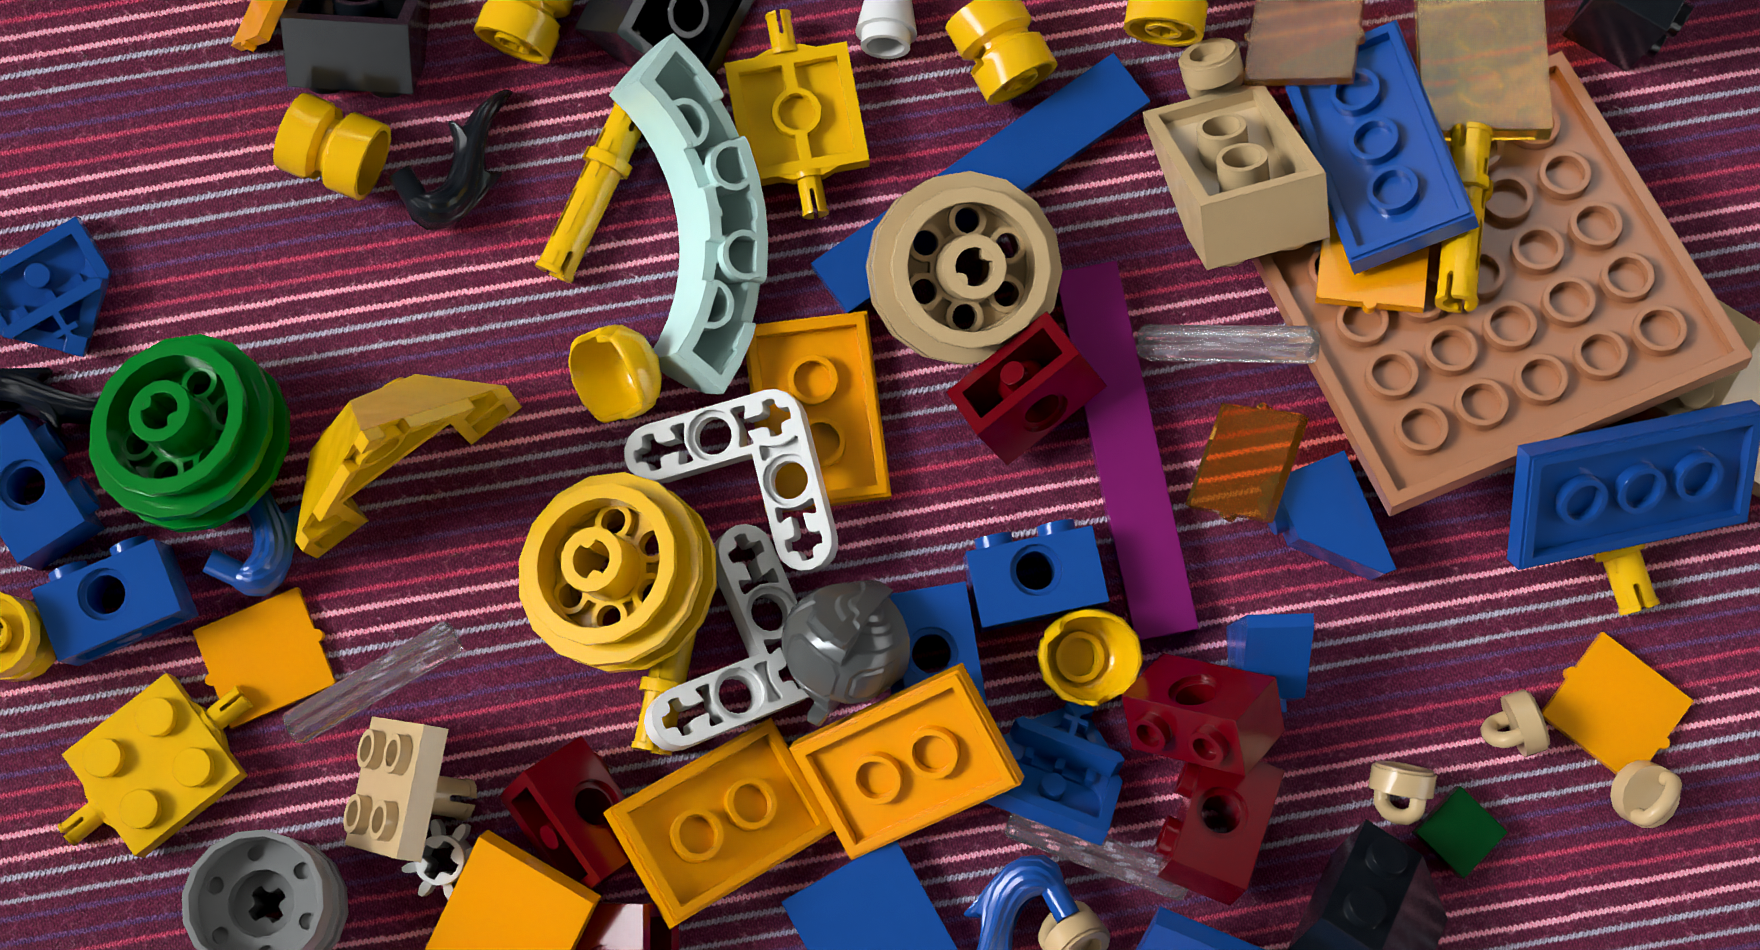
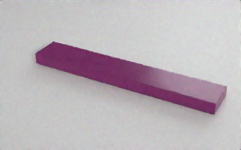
[1057,261,1199,642]

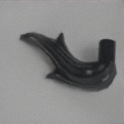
[389,89,513,231]
[0,367,99,434]

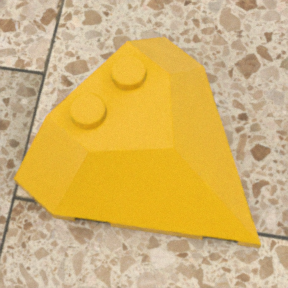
[295,374,522,559]

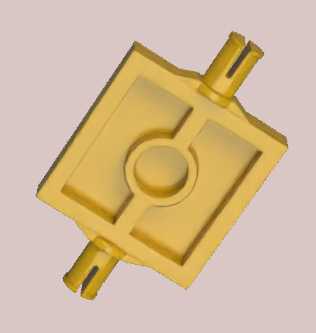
[724,9,870,219]
[58,673,254,858]

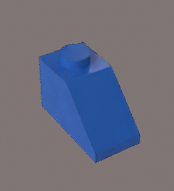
[1261,450,1396,581]
[1226,613,1314,713]

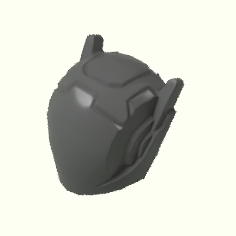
[781,580,910,726]

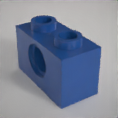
[0,414,105,571]
[963,519,1109,633]
[31,535,199,666]
[890,581,988,708]

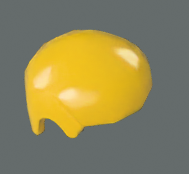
[568,324,662,423]
[1037,608,1144,707]

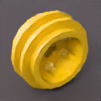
[519,472,717,673]

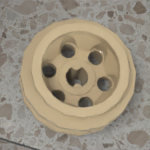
[866,171,1062,365]

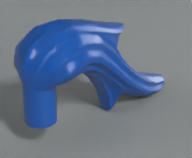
[202,489,300,596]
[964,855,1080,950]

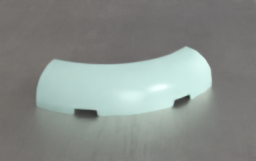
[609,33,768,394]

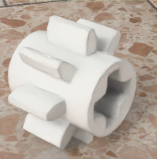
[401,819,474,900]

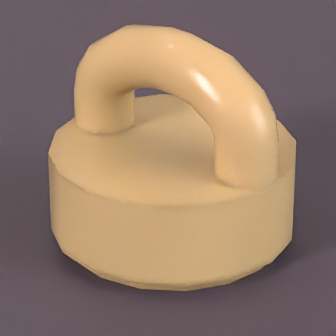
[1178,38,1244,99]
[1480,689,1550,758]
[1368,760,1437,825]
[1610,760,1682,828]
[1038,900,1110,950]

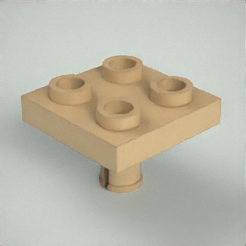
[343,716,477,863]

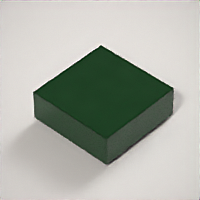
[1411,786,1508,879]

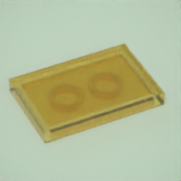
[1415,0,1553,141]

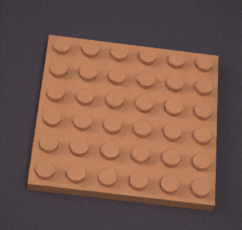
[1251,51,1753,517]

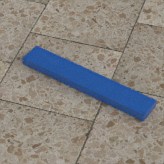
[811,52,1150,313]

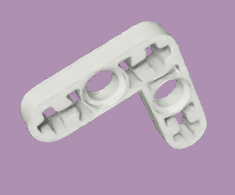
[624,389,838,572]
[644,524,809,752]

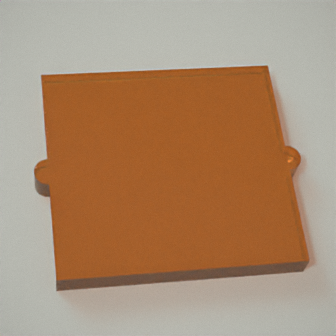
[1243,0,1366,86]
[1185,402,1309,523]

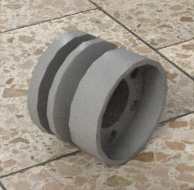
[182,830,348,950]

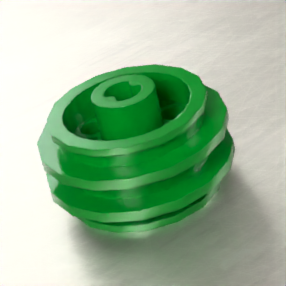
[89,334,290,533]

